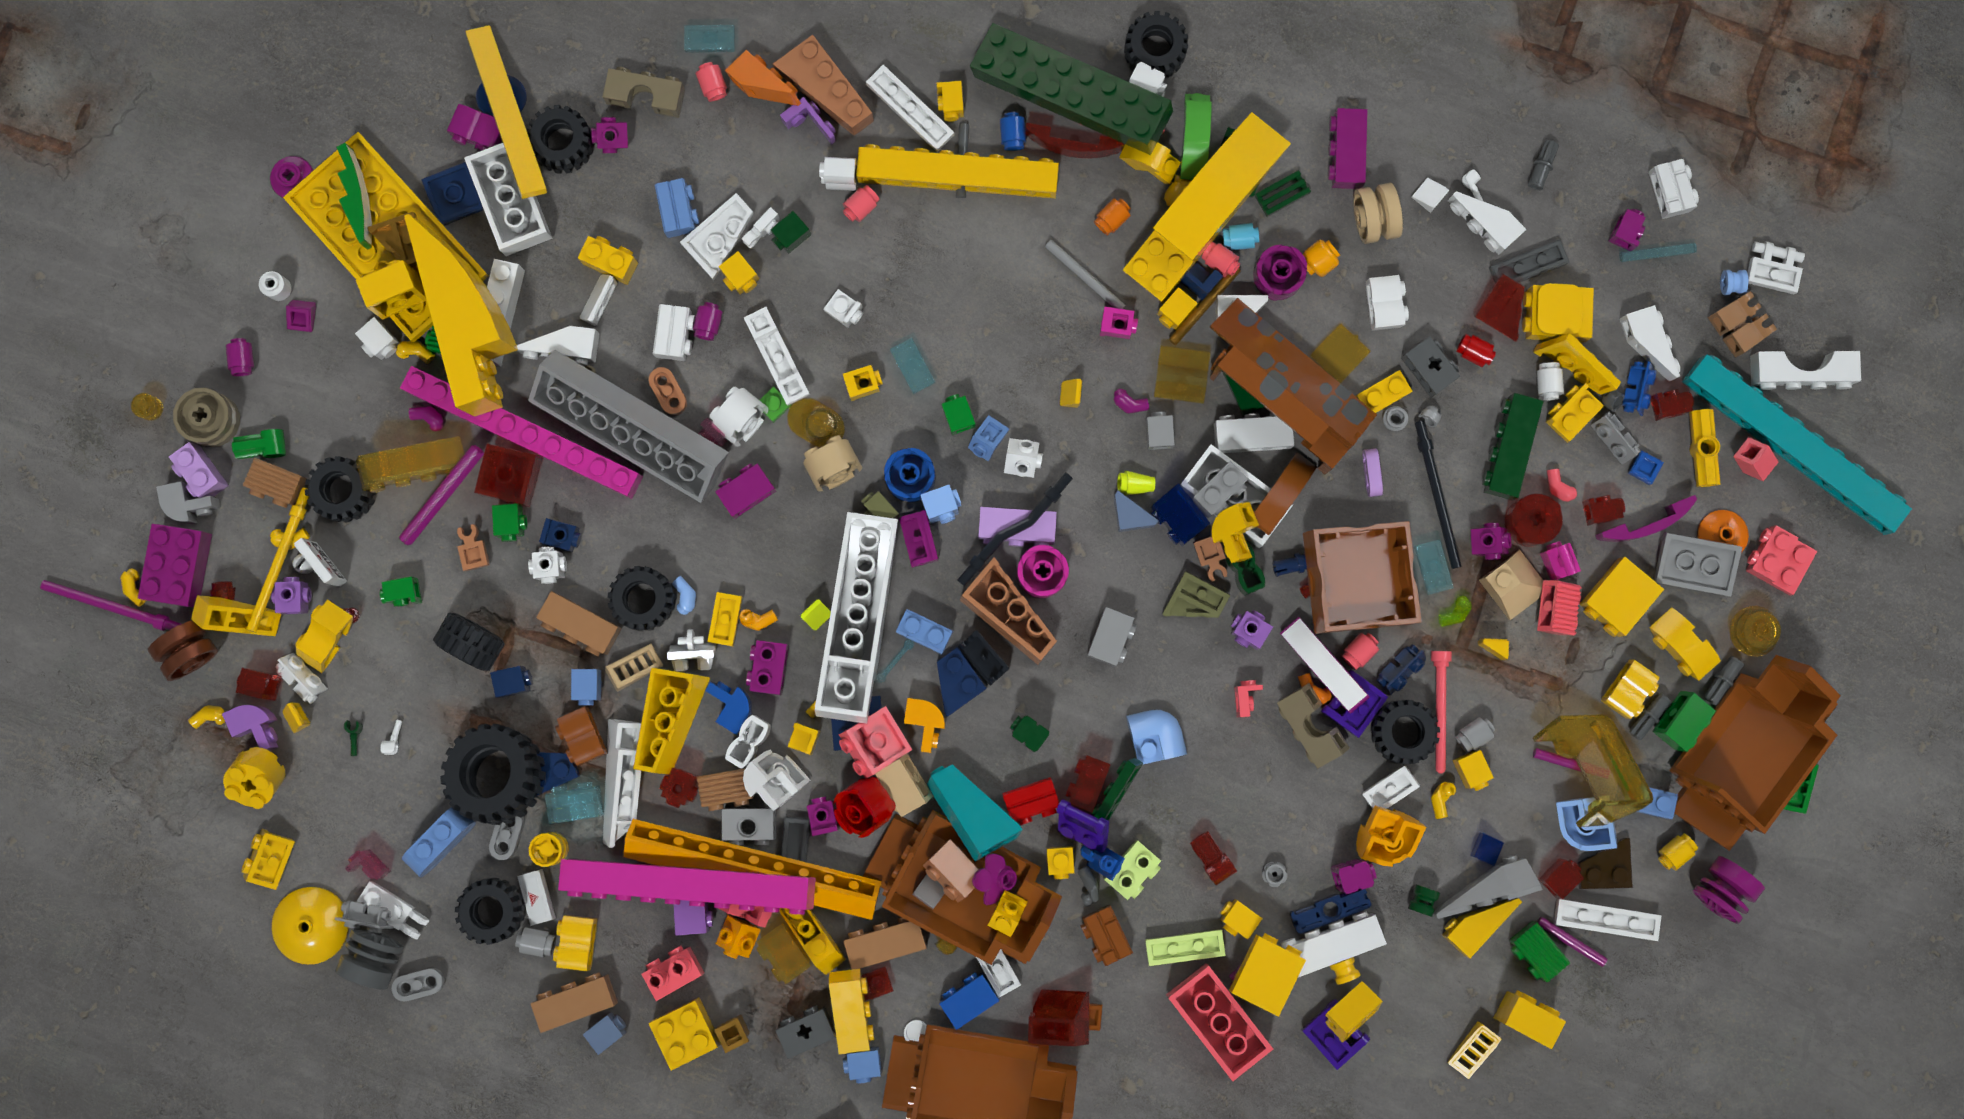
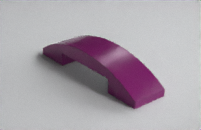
[1595,495,1697,542]

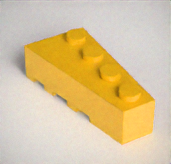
[633,668,710,775]

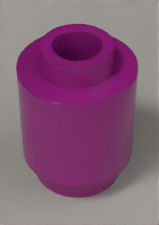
[693,302,723,341]
[226,338,254,376]

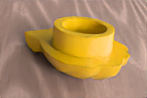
[1164,175,1192,206]

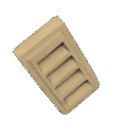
[605,644,663,692]

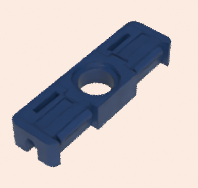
[1289,889,1371,934]

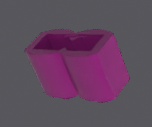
[447,104,502,152]

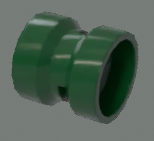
[1408,884,1440,917]

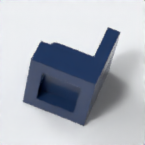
[1180,263,1223,300]

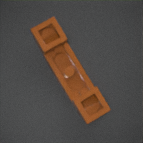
[1254,452,1317,535]

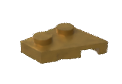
[367,212,418,267]

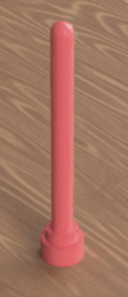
[1431,651,1452,774]

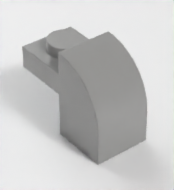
[156,481,220,524]

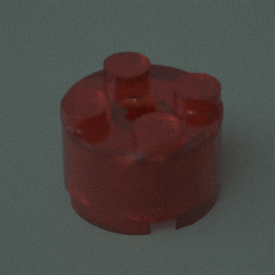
[1505,494,1563,547]

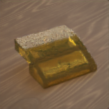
[1154,345,1211,404]

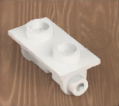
[275,653,328,704]

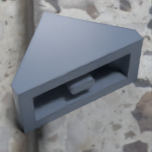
[1113,491,1158,532]

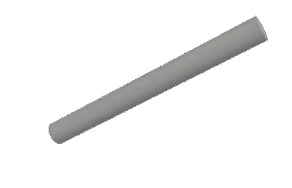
[1045,239,1126,309]

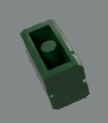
[1010,715,1050,752]

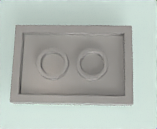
[1654,532,1742,597]

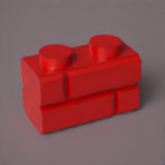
[1002,777,1059,825]

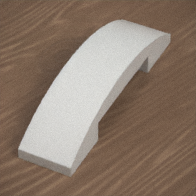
[744,307,810,406]

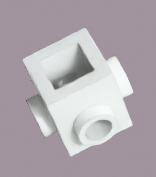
[1004,438,1043,478]
[528,547,567,584]

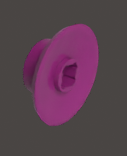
[270,156,313,198]

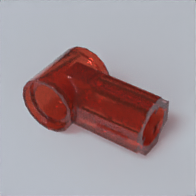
[1190,831,1237,886]

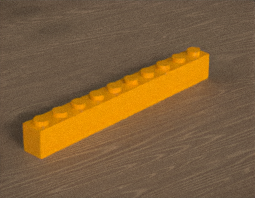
[624,819,882,920]

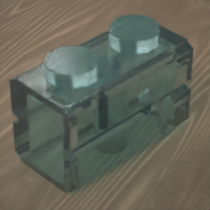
[545,781,604,824]

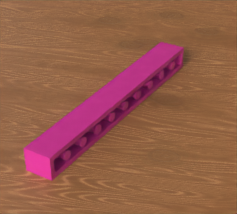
[400,366,643,499]
[558,859,816,915]

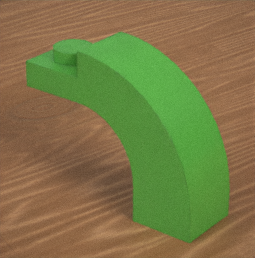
[1180,93,1211,180]

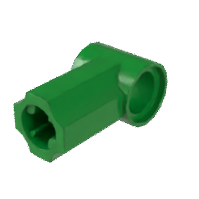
[232,429,286,460]

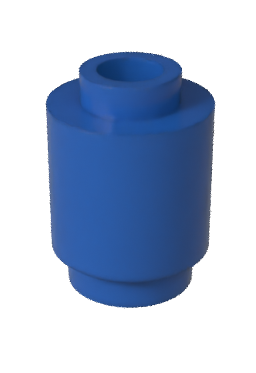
[1000,112,1026,151]

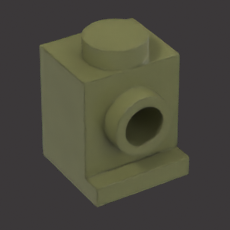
[861,491,900,519]

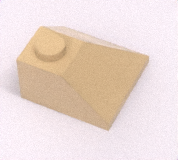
[1479,550,1543,620]

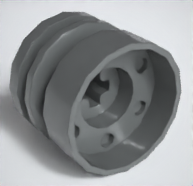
[335,928,404,990]

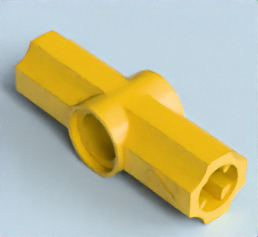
[1689,409,1721,487]

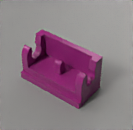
[899,510,939,568]

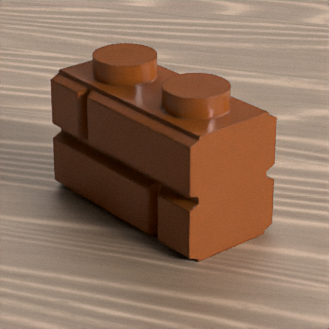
[1080,904,1133,966]

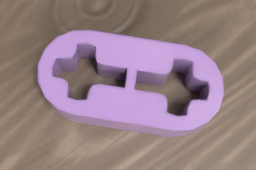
[1362,448,1383,497]

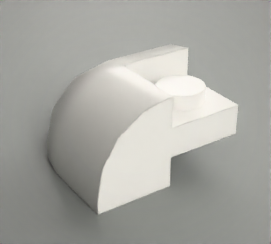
[743,749,811,811]

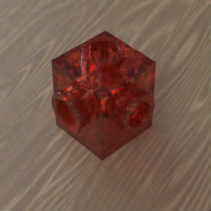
[659,767,699,808]

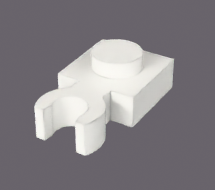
[742,207,780,249]

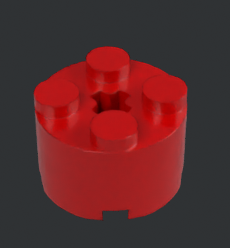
[834,777,896,838]

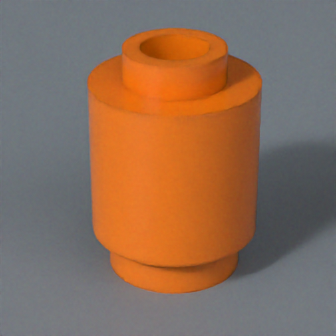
[1094,198,1131,236]

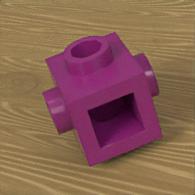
[591,117,628,153]
[1471,523,1512,560]

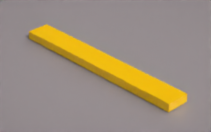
[466,25,547,199]

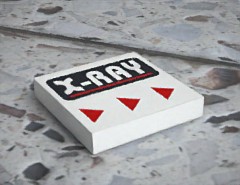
[294,538,347,587]

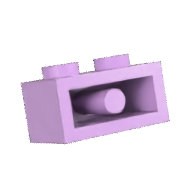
[169,442,229,498]

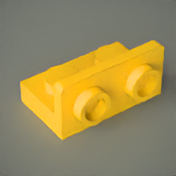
[1546,383,1604,443]
[241,828,295,890]

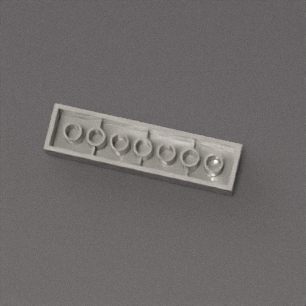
[528,350,729,503]

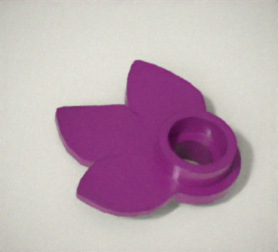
[972,853,1017,905]

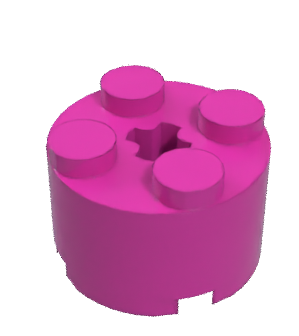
[1017,545,1069,598]

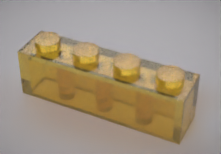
[356,436,464,493]

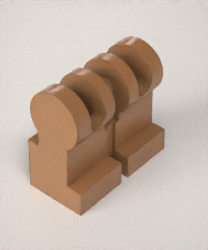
[1707,291,1777,358]

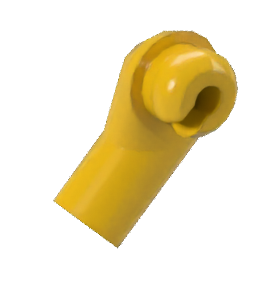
[270,528,310,550]
[120,568,147,607]
[188,705,225,729]

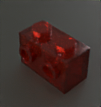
[1065,755,1111,812]

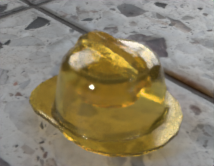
[787,398,845,448]

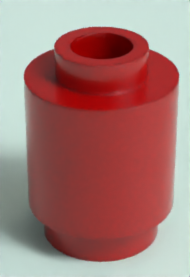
[1456,334,1496,367]

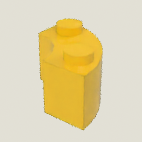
[295,599,353,673]
[1649,607,1721,681]

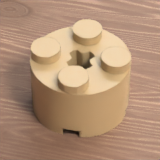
[803,435,862,491]

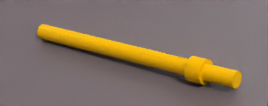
[246,487,309,633]

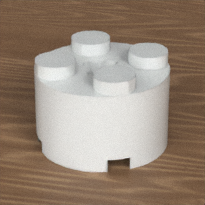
[709,387,768,447]

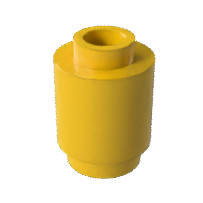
[1658,833,1698,871]

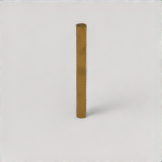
[1169,268,1241,345]

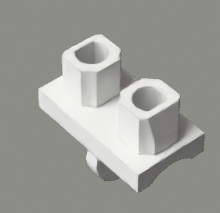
[667,629,716,671]

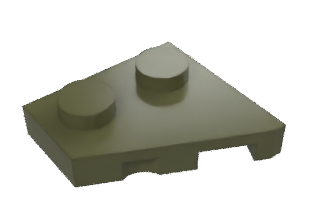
[1162,571,1230,618]

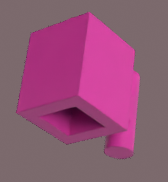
[1540,541,1581,580]

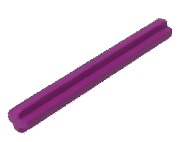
[399,445,484,545]

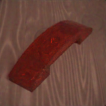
[1025,123,1124,159]

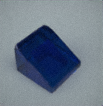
[1470,832,1504,866]

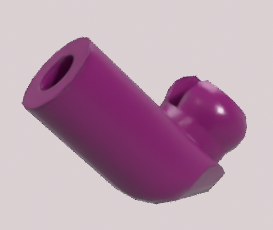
[1113,389,1149,414]
[409,406,444,431]

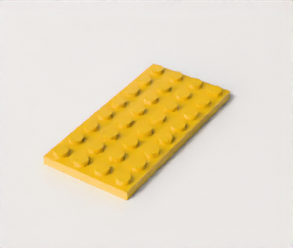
[283,132,489,343]

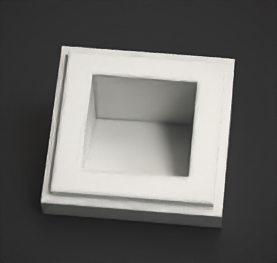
[1412,178,1449,213]

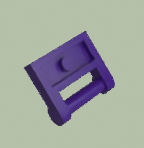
[1321,670,1388,738]
[1057,799,1109,853]
[1301,999,1370,1070]

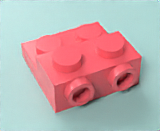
[1746,525,1817,596]
[839,706,912,779]

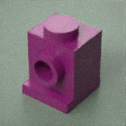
[1608,209,1646,252]
[807,796,839,836]

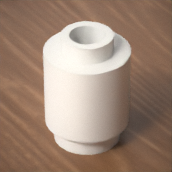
[259,271,291,301]
[1537,362,1564,400]

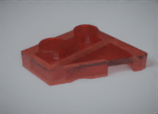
[1474,273,1525,342]

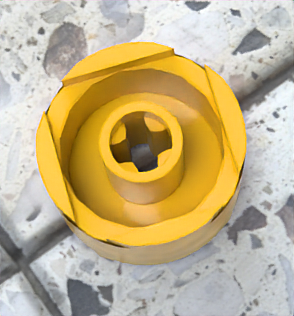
[223,747,285,809]

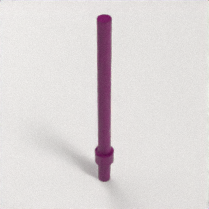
[40,580,182,631]

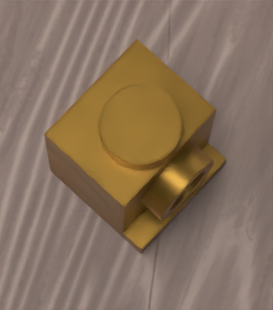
[714,1014,750,1053]

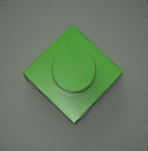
[760,386,792,423]

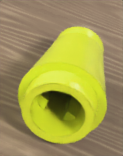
[1117,471,1156,496]

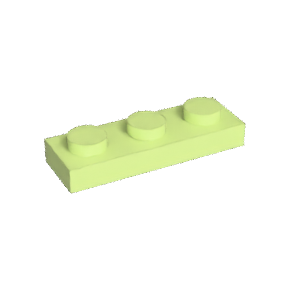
[1145,929,1226,966]

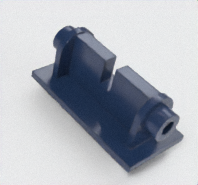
[1377,644,1426,695]

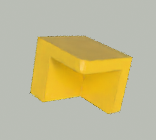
[788,722,821,755]

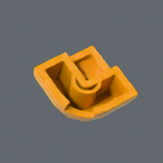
[1356,805,1427,867]

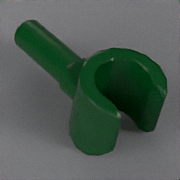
[344,720,363,756]

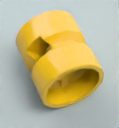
[529,832,569,867]

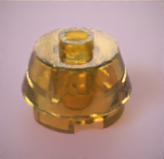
[1730,606,1781,656]

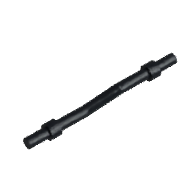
[957,472,1073,586]

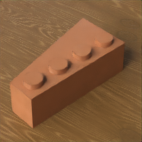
[773,35,874,136]
[960,557,1057,665]

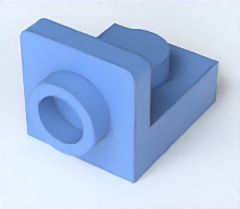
[968,415,1009,461]

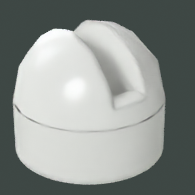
[292,554,313,574]

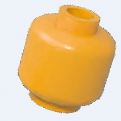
[1303,240,1341,277]

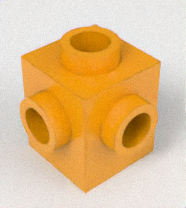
[715,915,761,959]

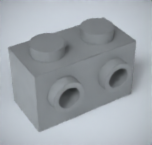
[1191,461,1248,518]
[1087,607,1137,667]

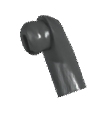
[1078,866,1099,907]

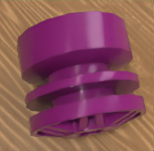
[1692,856,1765,924]

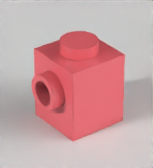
[1733,437,1778,482]

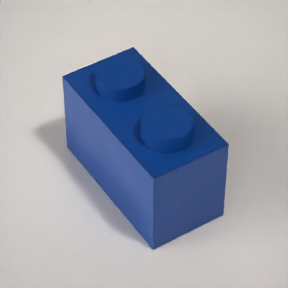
[939,972,1000,1030]

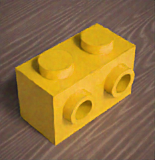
[578,236,638,285]

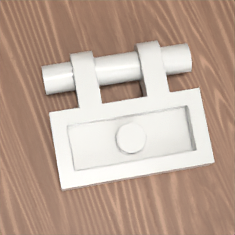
[1747,241,1805,294]

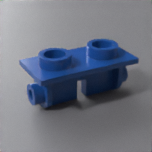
[1622,361,1656,416]
[1080,845,1125,881]

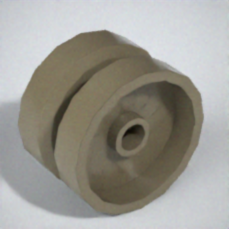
[173,388,240,447]

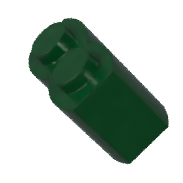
[1225,541,1265,596]

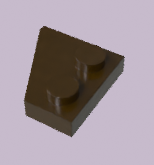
[1577,838,1633,889]

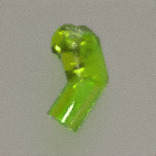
[1438,596,1472,627]

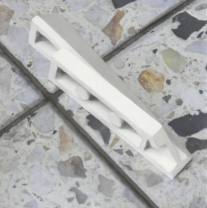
[603,719,641,848]

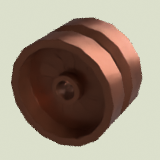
[148,621,218,681]

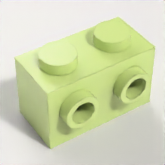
[1103,840,1161,900]

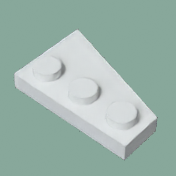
[680,193,754,281]

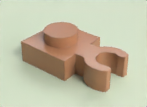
[457,524,490,571]
[1193,535,1227,582]

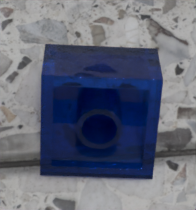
[1151,483,1211,547]

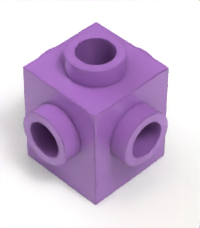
[271,577,312,614]
[1231,610,1273,650]

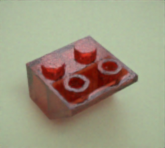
[1028,989,1089,1046]

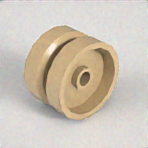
[1353,183,1403,244]

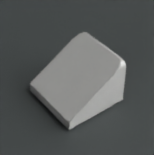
[912,874,945,909]

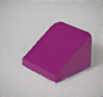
[286,300,316,332]

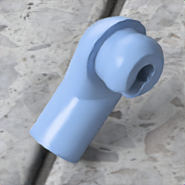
[672,576,696,615]

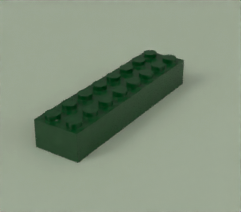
[970,23,1173,155]

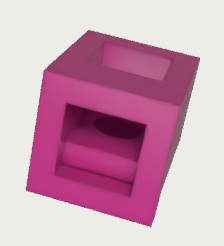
[1100,307,1138,339]

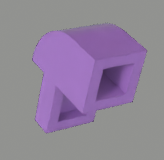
[222,705,278,751]

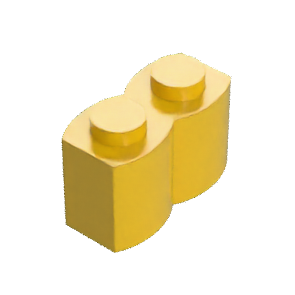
[1601,659,1660,719]
[553,915,597,971]

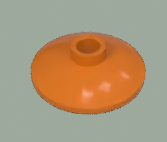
[1697,510,1749,553]

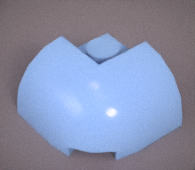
[1126,710,1187,764]
[1556,795,1617,851]

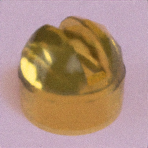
[935,938,957,955]

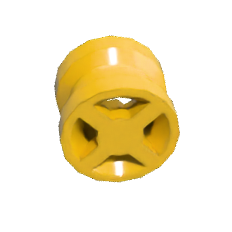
[1330,957,1361,985]

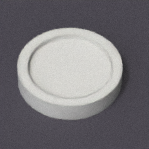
[904,1020,927,1042]

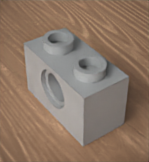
[722,808,776,845]

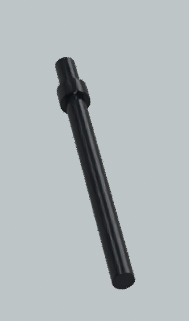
[1414,420,1462,569]

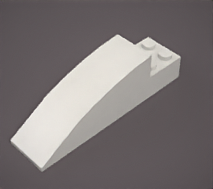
[815,512,898,724]

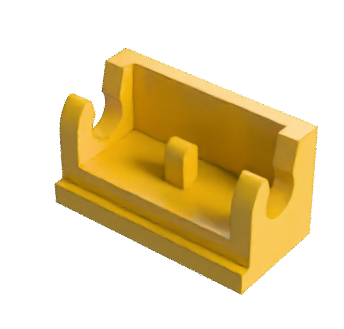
[1325,981,1383,1043]

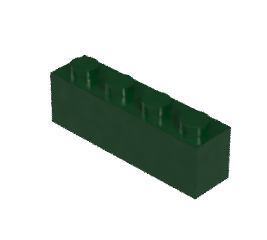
[1482,393,1544,501]

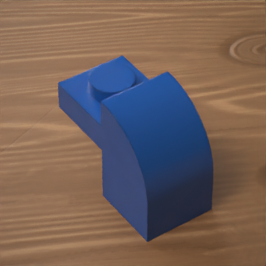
[705,681,752,735]

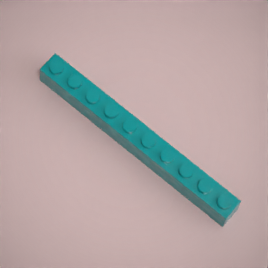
[1682,354,1912,535]

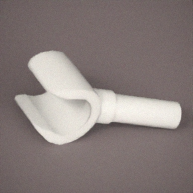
[1462,170,1484,202]
[381,720,403,755]

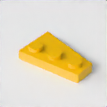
[1533,333,1621,395]

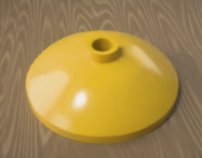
[272,887,349,965]

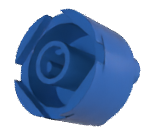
[884,448,936,502]

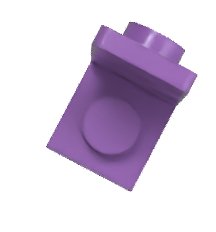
[780,97,836,144]

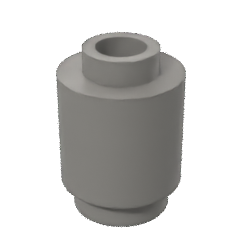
[1455,717,1495,753]
[515,927,556,957]

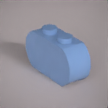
[402,807,476,878]

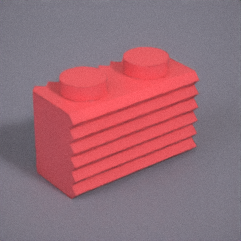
[1537,580,1582,636]

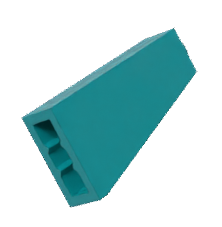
[927,764,1023,862]

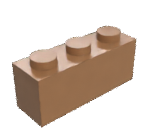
[536,591,622,657]
[844,917,927,970]
[531,972,618,1033]

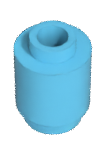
[1222,223,1259,251]

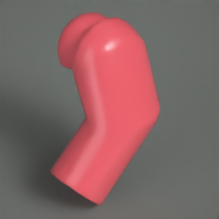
[1547,469,1577,502]

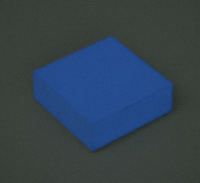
[1628,450,1664,485]

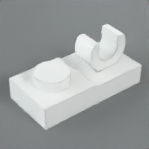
[1362,764,1420,809]

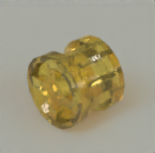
[131,393,163,421]

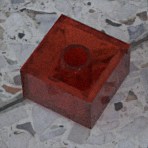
[474,444,542,507]

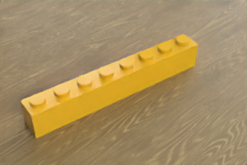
[856,144,1059,199]

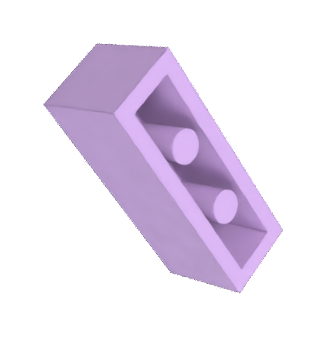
[979,507,1057,547]

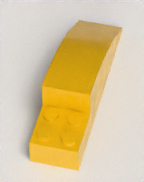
[1123,112,1291,302]
[404,214,518,417]

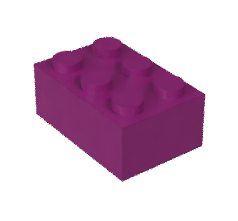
[138,524,212,608]

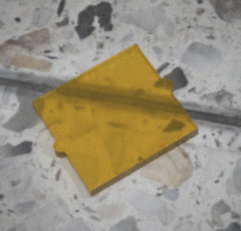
[1310,324,1371,383]

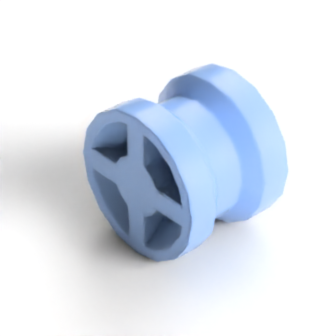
[1720,270,1749,295]

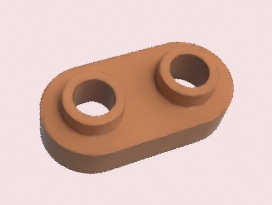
[649,367,687,416]

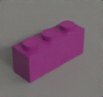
[1328,108,1368,189]

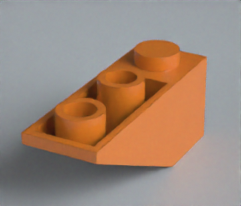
[725,50,801,106]

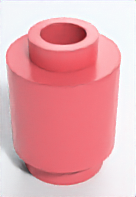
[695,62,727,102]
[843,185,880,222]
[1202,242,1240,277]
[1341,633,1379,670]

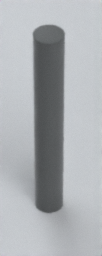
[956,123,969,198]

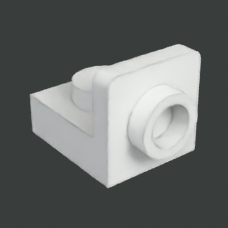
[824,289,863,328]

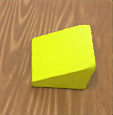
[801,599,831,630]

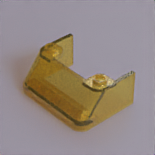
[1533,715,1653,827]

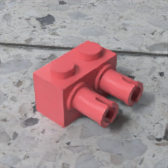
[641,945,704,1001]

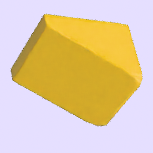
[1060,379,1082,408]
[1478,638,1509,660]
[282,702,310,733]

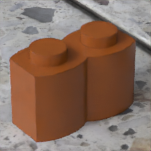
[555,706,608,766]

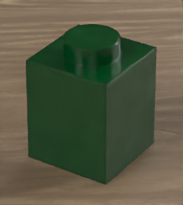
[770,211,811,254]

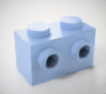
[920,485,961,524]

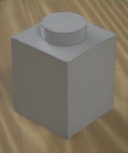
[1146,412,1175,450]

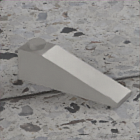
[1433,854,1542,919]

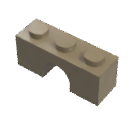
[602,67,685,118]
[1277,683,1350,769]

